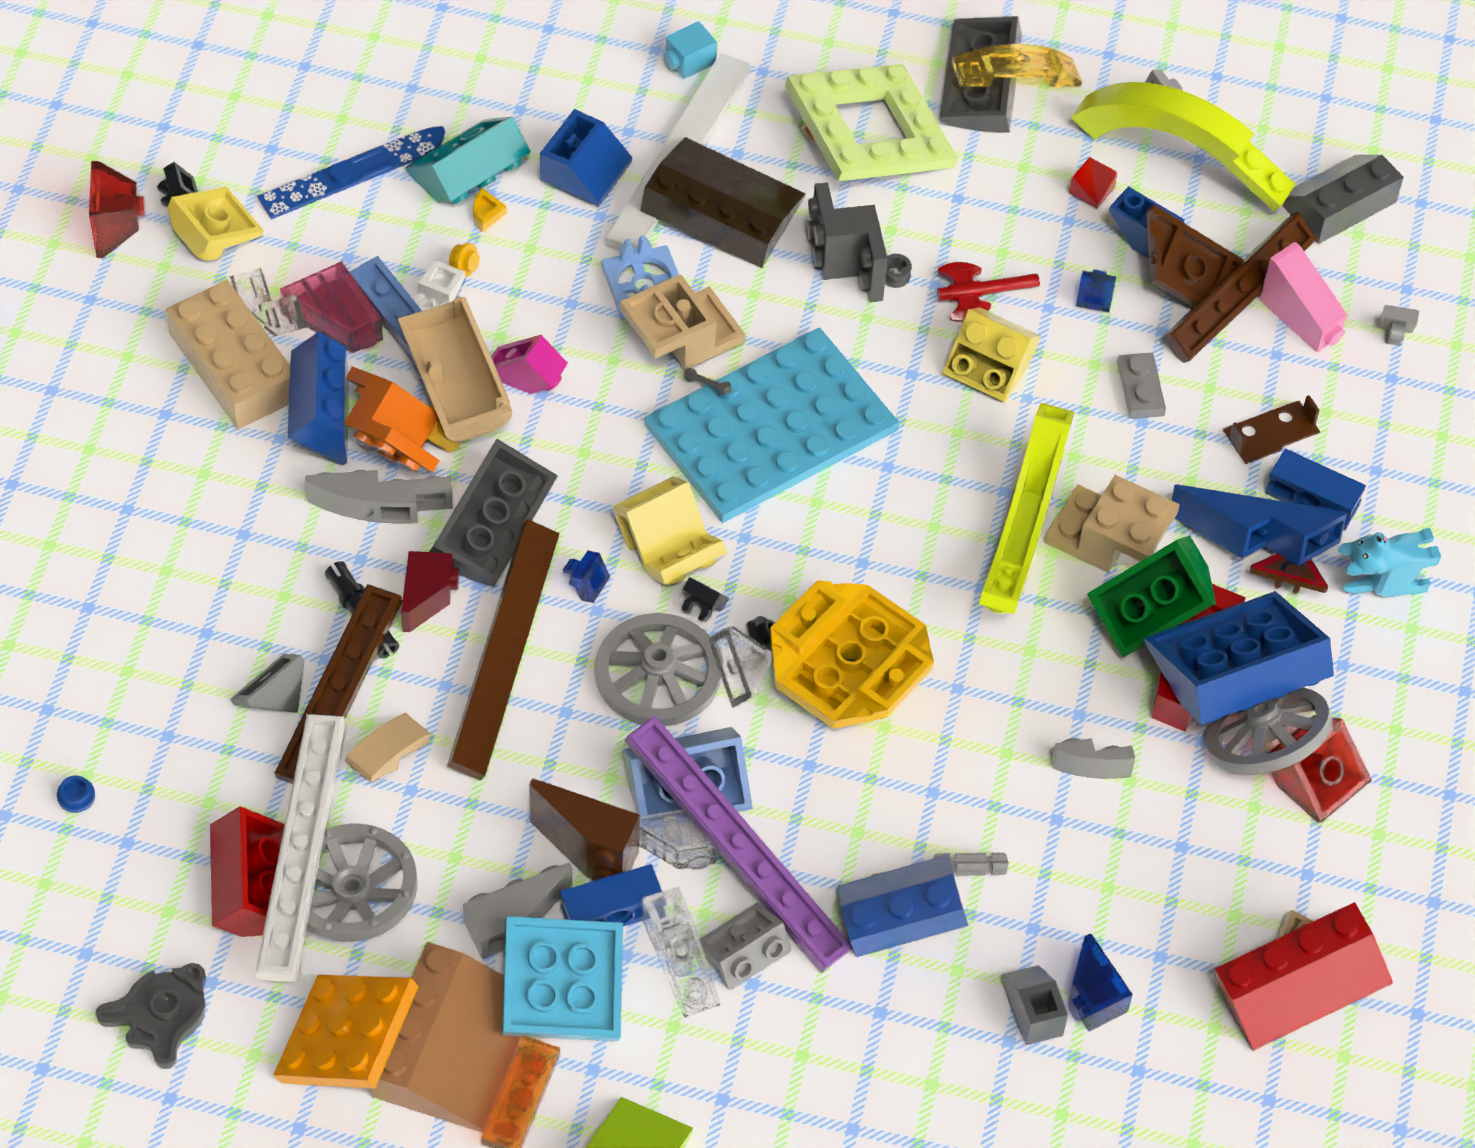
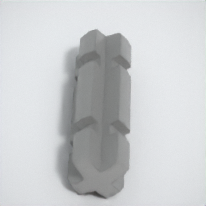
[934,852,1008,876]

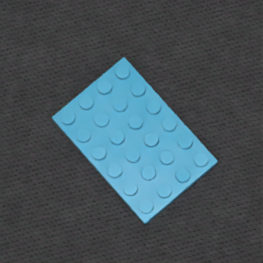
[644,327,899,524]

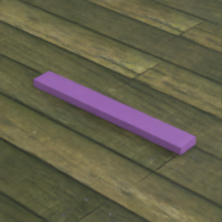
[624,716,853,973]

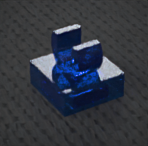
[1076,269,1116,313]
[563,550,611,603]

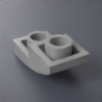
[1051,738,1135,779]

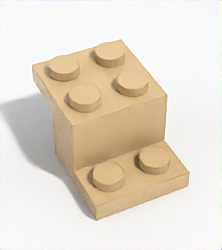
[620,274,745,370]
[1044,474,1180,573]

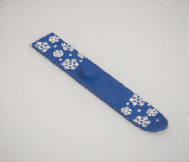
[257,126,446,220]

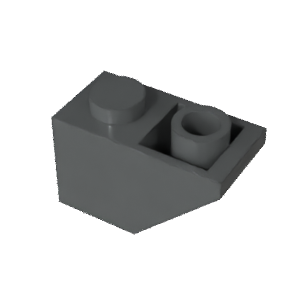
[1001,965,1068,1045]

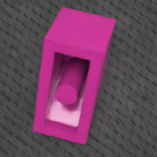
[491,334,568,394]

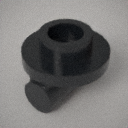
[746,616,774,658]

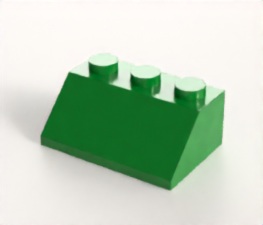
[1087,535,1216,657]

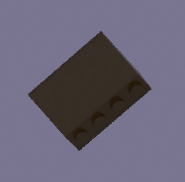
[640,137,806,268]

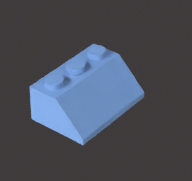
[623,727,753,832]

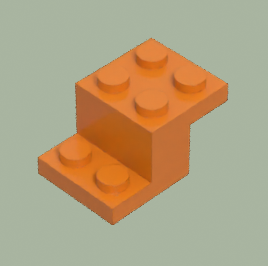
[344,366,440,473]

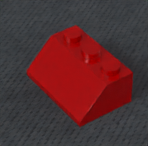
[210,806,285,937]

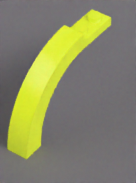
[1070,82,1296,211]
[979,402,1075,614]

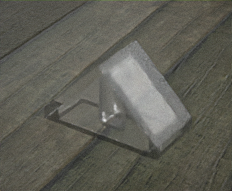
[708,626,772,708]

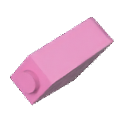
[1260,242,1348,352]

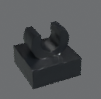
[157,162,198,207]
[682,577,729,622]

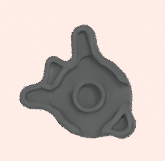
[96,963,206,1069]

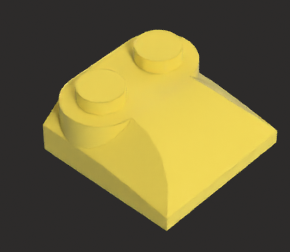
[168,187,264,261]

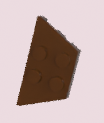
[1146,205,1243,308]

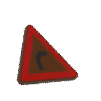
[1249,553,1329,594]

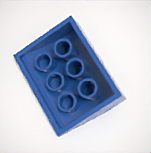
[1144,591,1334,725]

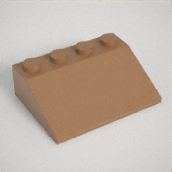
[370,942,523,1133]

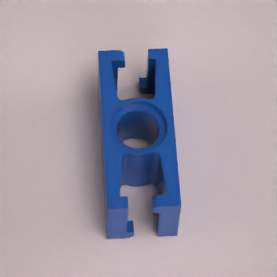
[1265,448,1366,531]
[560,864,664,927]

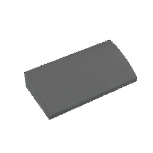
[940,16,1022,133]
[429,439,558,587]

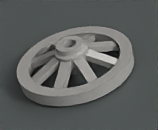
[596,613,722,726]
[1205,687,1333,775]
[306,823,418,942]

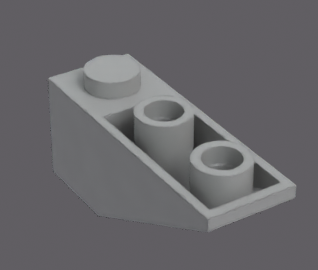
[463,862,572,960]

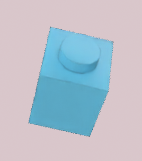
[664,21,717,80]

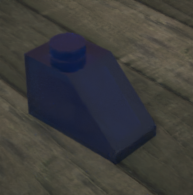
[1068,933,1133,1032]

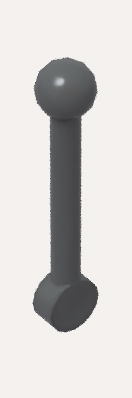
[684,368,732,395]

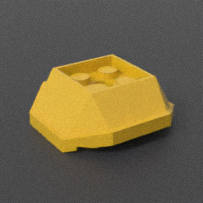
[770,580,934,729]

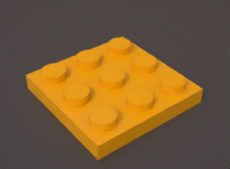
[273,974,419,1089]

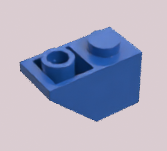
[1109,186,1185,259]

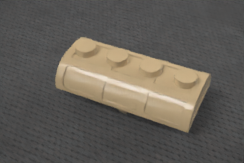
[398,297,513,441]

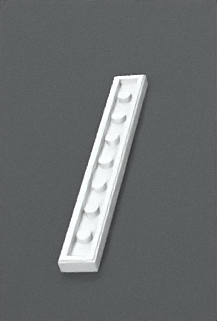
[606,52,751,250]
[255,714,345,982]

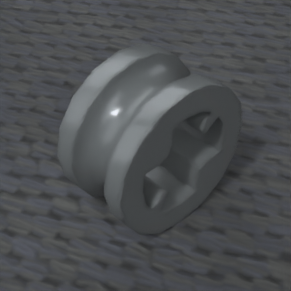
[885,253,912,288]

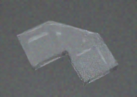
[229,267,306,336]

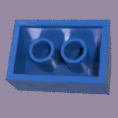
[288,332,349,466]
[838,854,969,957]

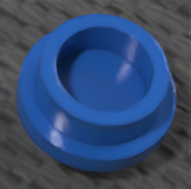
[56,775,95,813]

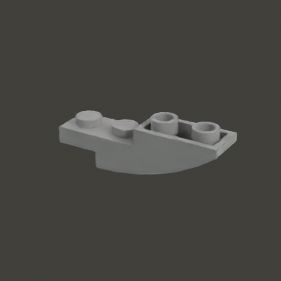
[305,470,453,524]

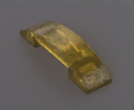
[951,44,1082,87]

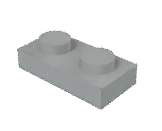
[1117,352,1166,419]

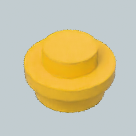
[449,242,480,277]

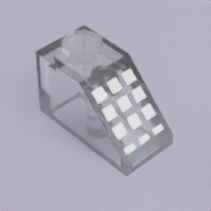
[639,810,717,870]

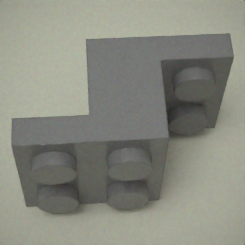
[806,182,888,302]

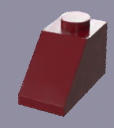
[401,551,460,633]

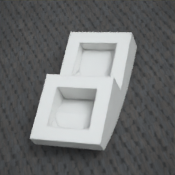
[413,260,465,311]

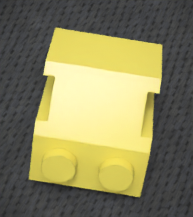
[612,476,727,585]

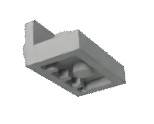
[695,902,791,990]

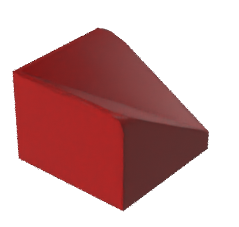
[1069,157,1118,209]

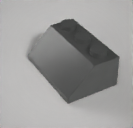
[1282,155,1404,244]

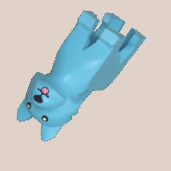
[1337,528,1441,597]

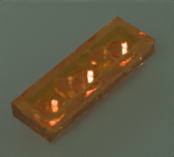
[481,1035,561,1148]

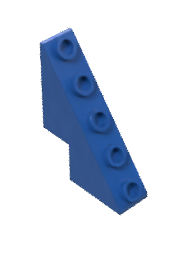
[1172,484,1347,566]

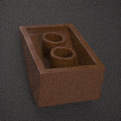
[529,778,640,881]

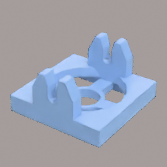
[602,235,679,319]

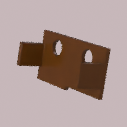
[1223,395,1320,465]

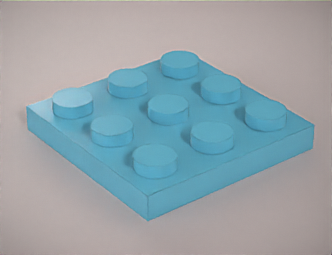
[501,916,623,1041]

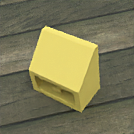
[942,307,1041,402]

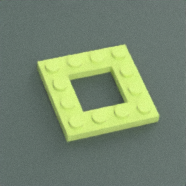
[784,64,958,181]

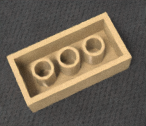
[165,279,290,430]

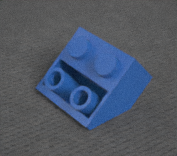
[540,109,633,206]

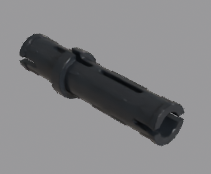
[325,561,399,658]

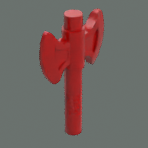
[937,262,1040,322]

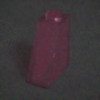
[280,261,383,354]

